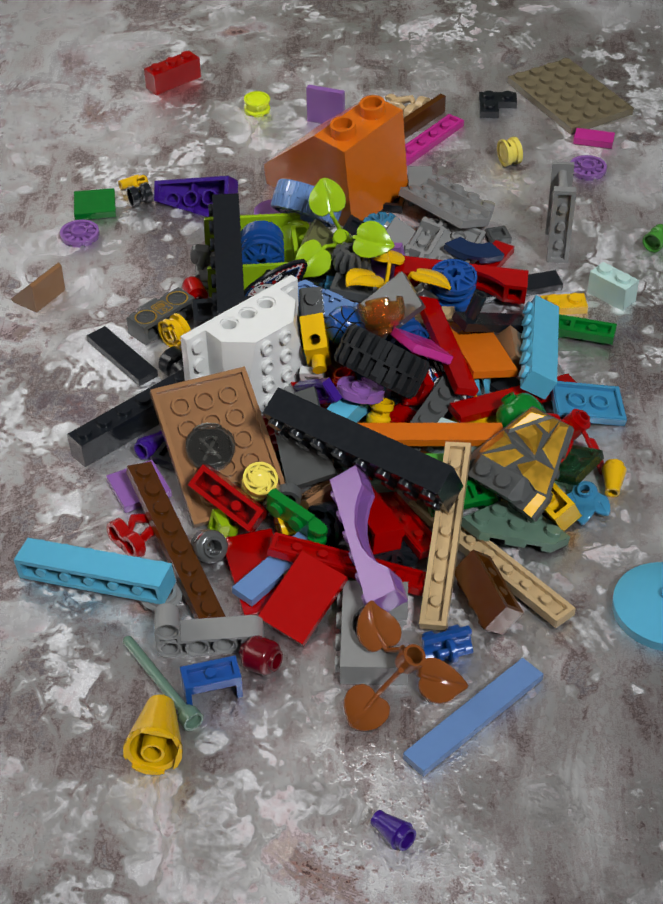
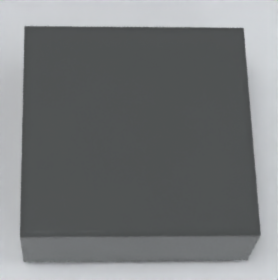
[485,226,512,244]

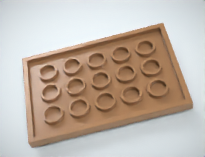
[150,366,285,528]

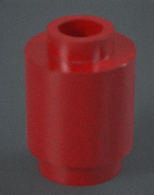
[182,276,208,299]

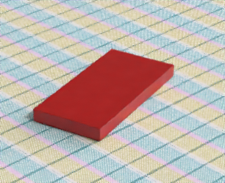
[225,528,280,616]

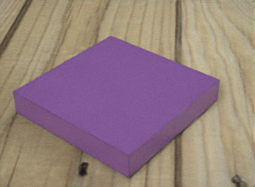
[306,85,345,124]
[106,460,172,513]

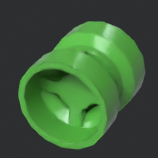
[642,224,663,253]

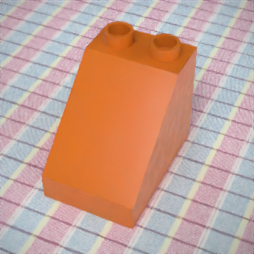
[264,95,408,227]

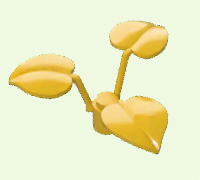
[345,250,451,291]

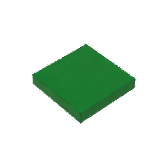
[74,188,116,220]

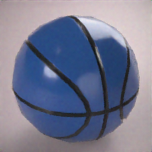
[325,306,366,345]

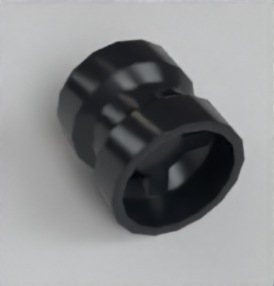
[127,182,153,207]

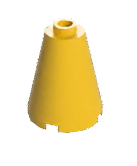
[123,695,183,775]

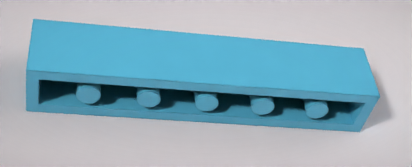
[518,295,559,399]
[14,538,176,604]

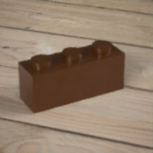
[455,550,524,635]

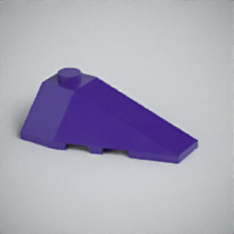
[154,176,238,217]

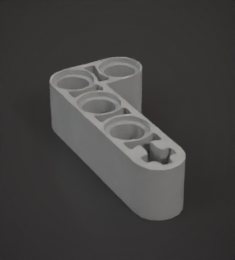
[154,603,265,658]

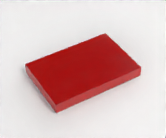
[258,551,348,647]

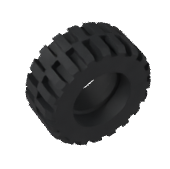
[334,323,430,399]

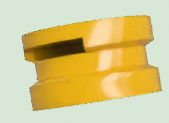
[158,313,191,348]

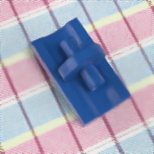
[421,624,473,664]

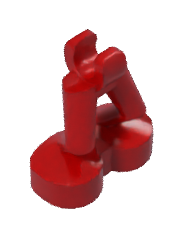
[106,513,155,557]

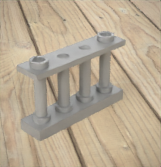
[545,162,577,263]

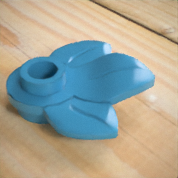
[566,481,610,526]

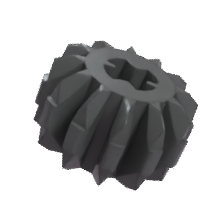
[332,242,370,274]

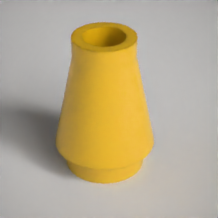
[601,459,627,498]

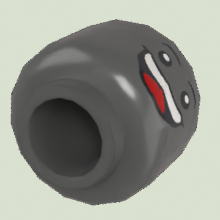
[191,529,228,564]

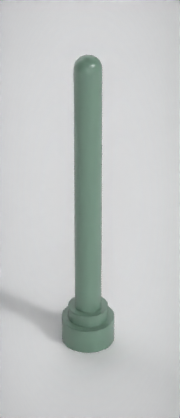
[123,636,204,731]

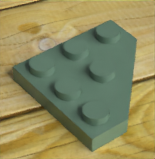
[461,499,570,553]

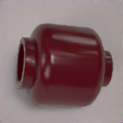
[239,635,283,676]

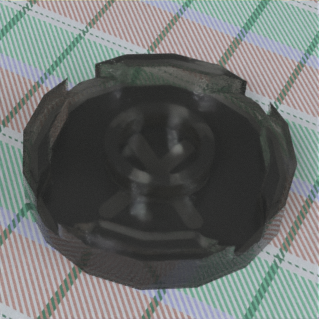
[185,423,236,471]

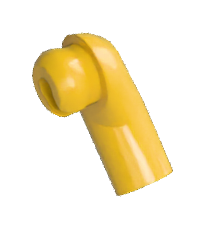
[118,175,148,190]

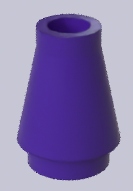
[134,430,165,460]
[370,810,416,851]

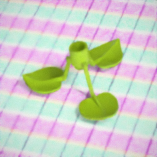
[295,178,395,278]

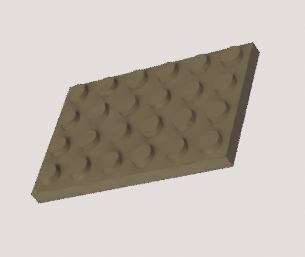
[507,58,634,135]

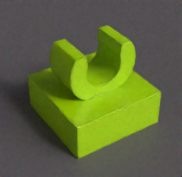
[207,509,239,538]

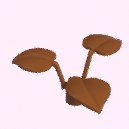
[343,600,469,732]

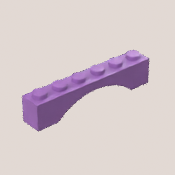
[330,465,408,612]

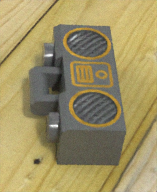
[127,287,195,345]

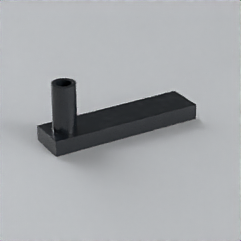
[452,291,524,333]

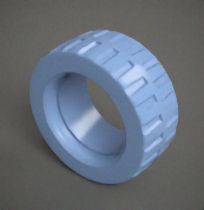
[271,179,342,228]

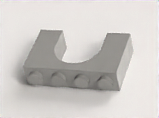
[335,581,408,685]

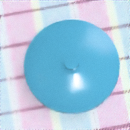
[612,562,663,651]

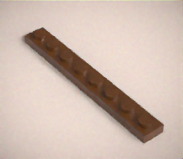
[126,461,226,619]

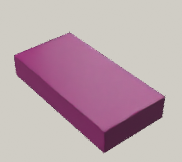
[573,128,615,149]

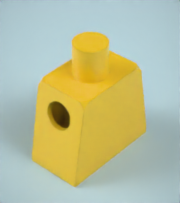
[299,312,332,374]

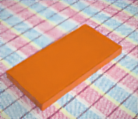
[448,322,518,379]

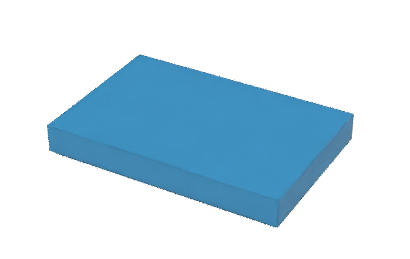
[550,381,627,426]

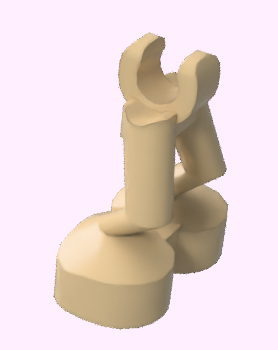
[385,93,431,118]

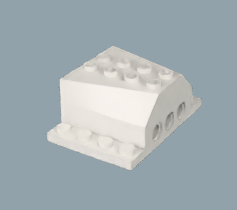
[180,275,307,414]

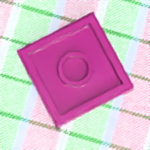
[391,327,453,365]

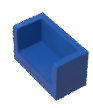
[180,655,243,706]

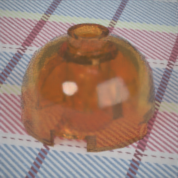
[357,296,405,335]

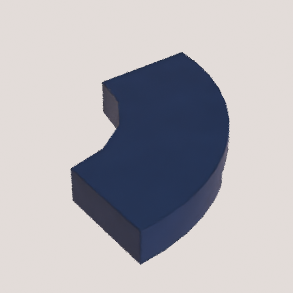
[444,237,504,264]

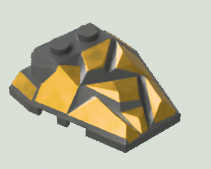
[467,406,574,522]

